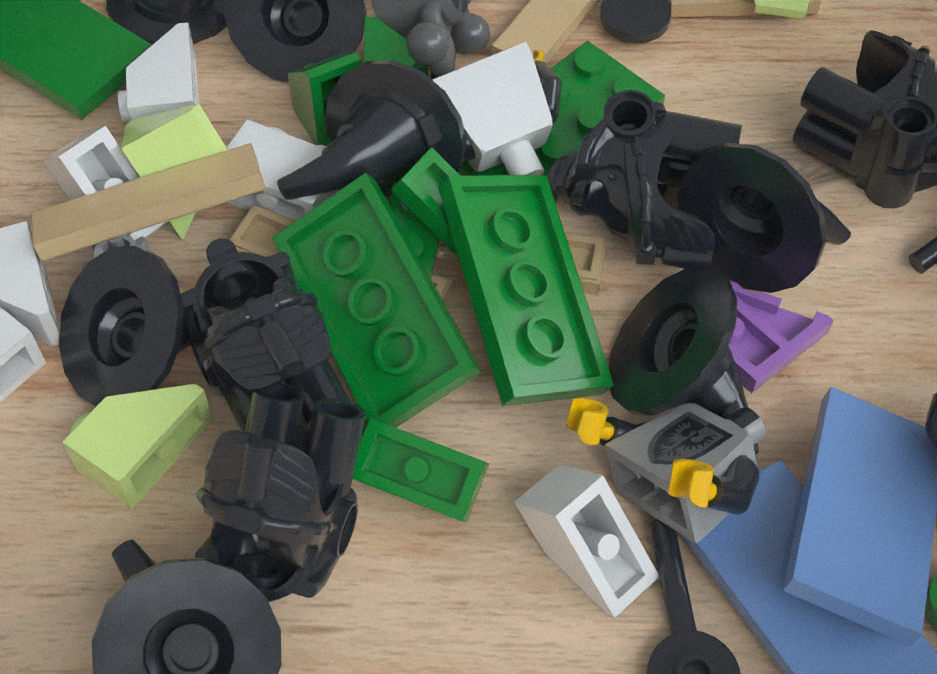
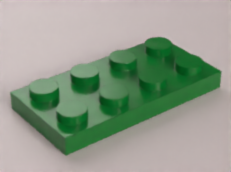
[458,40,665,176]
[272,173,482,428]
[438,175,614,406]

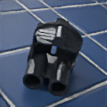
[793,30,937,209]
[547,90,742,269]
[181,239,351,432]
[195,382,366,602]

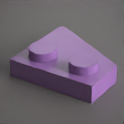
[728,281,834,394]

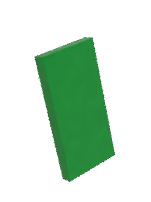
[0,0,152,120]

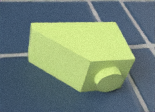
[62,384,213,509]

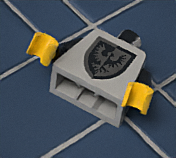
[566,397,766,544]

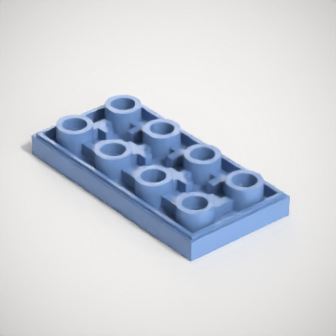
[783,387,937,647]
[680,460,937,674]

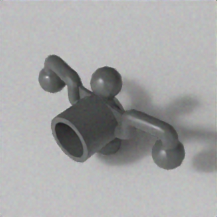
[372,0,490,78]

